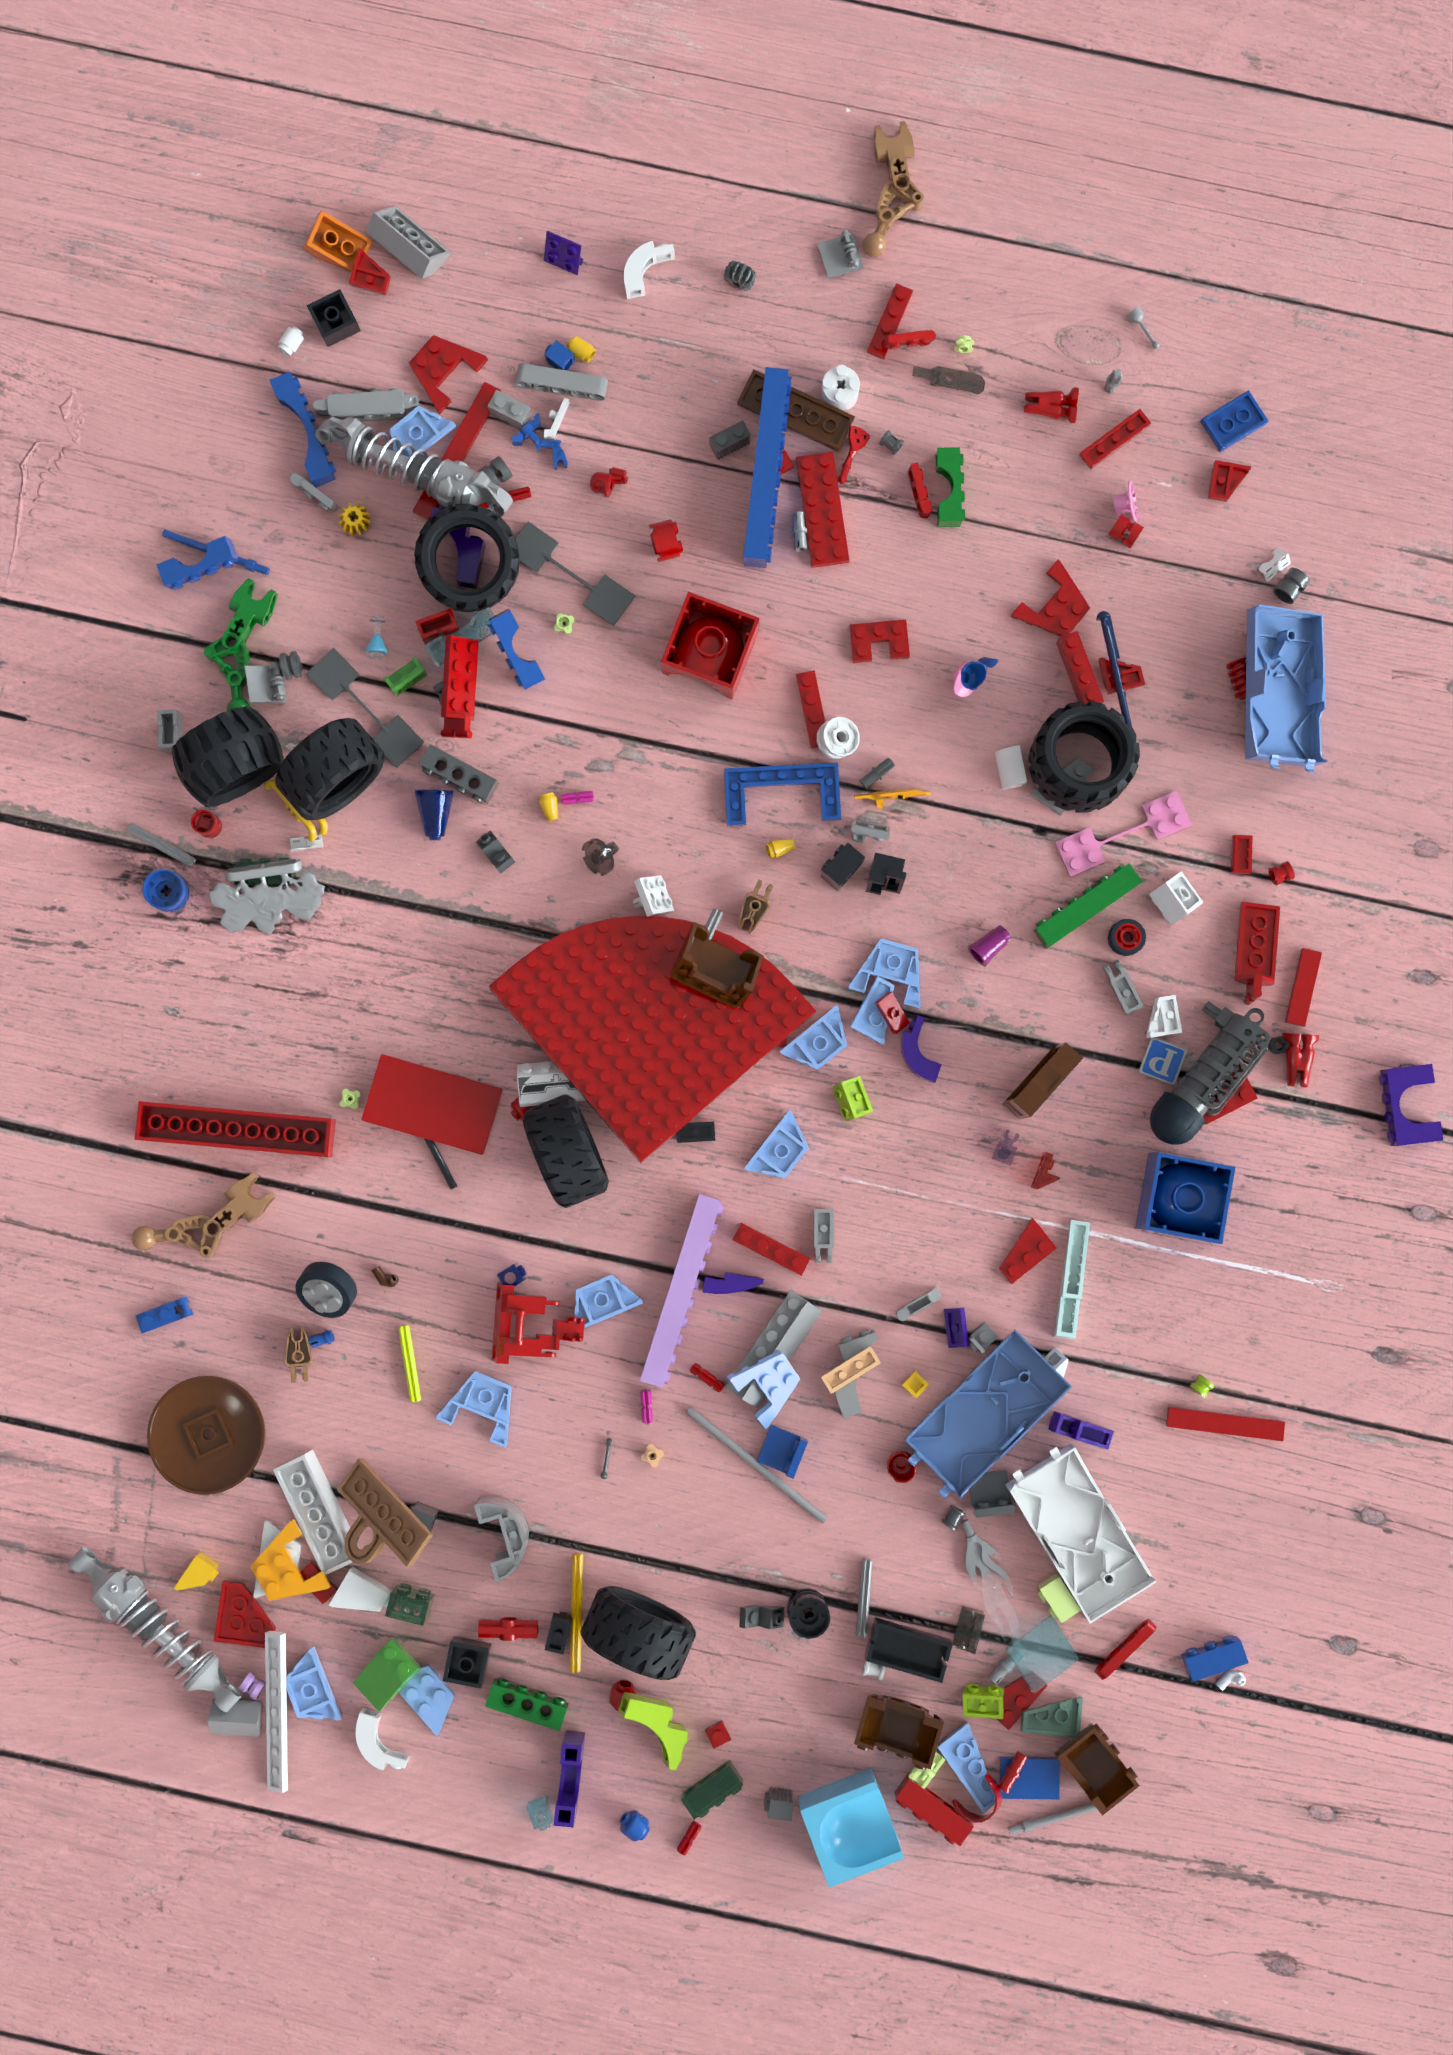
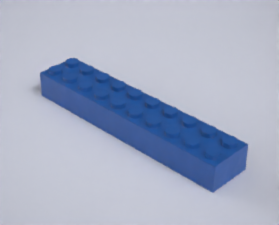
[743,367,792,568]

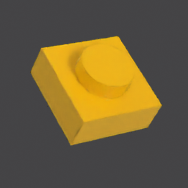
[901,1370,930,1399]

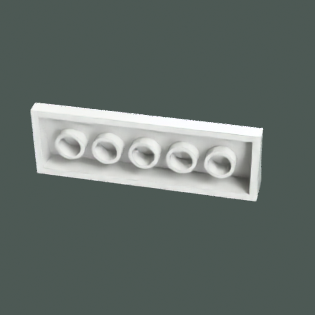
[273,1450,360,1575]

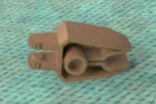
[739,879,773,934]
[284,1326,313,1383]

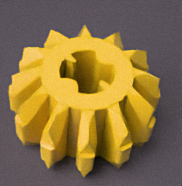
[338,502,371,536]

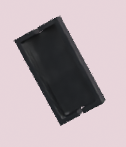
[864,1617,953,1683]

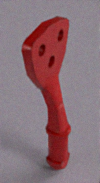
[838,426,870,484]

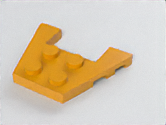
[250,1519,331,1601]

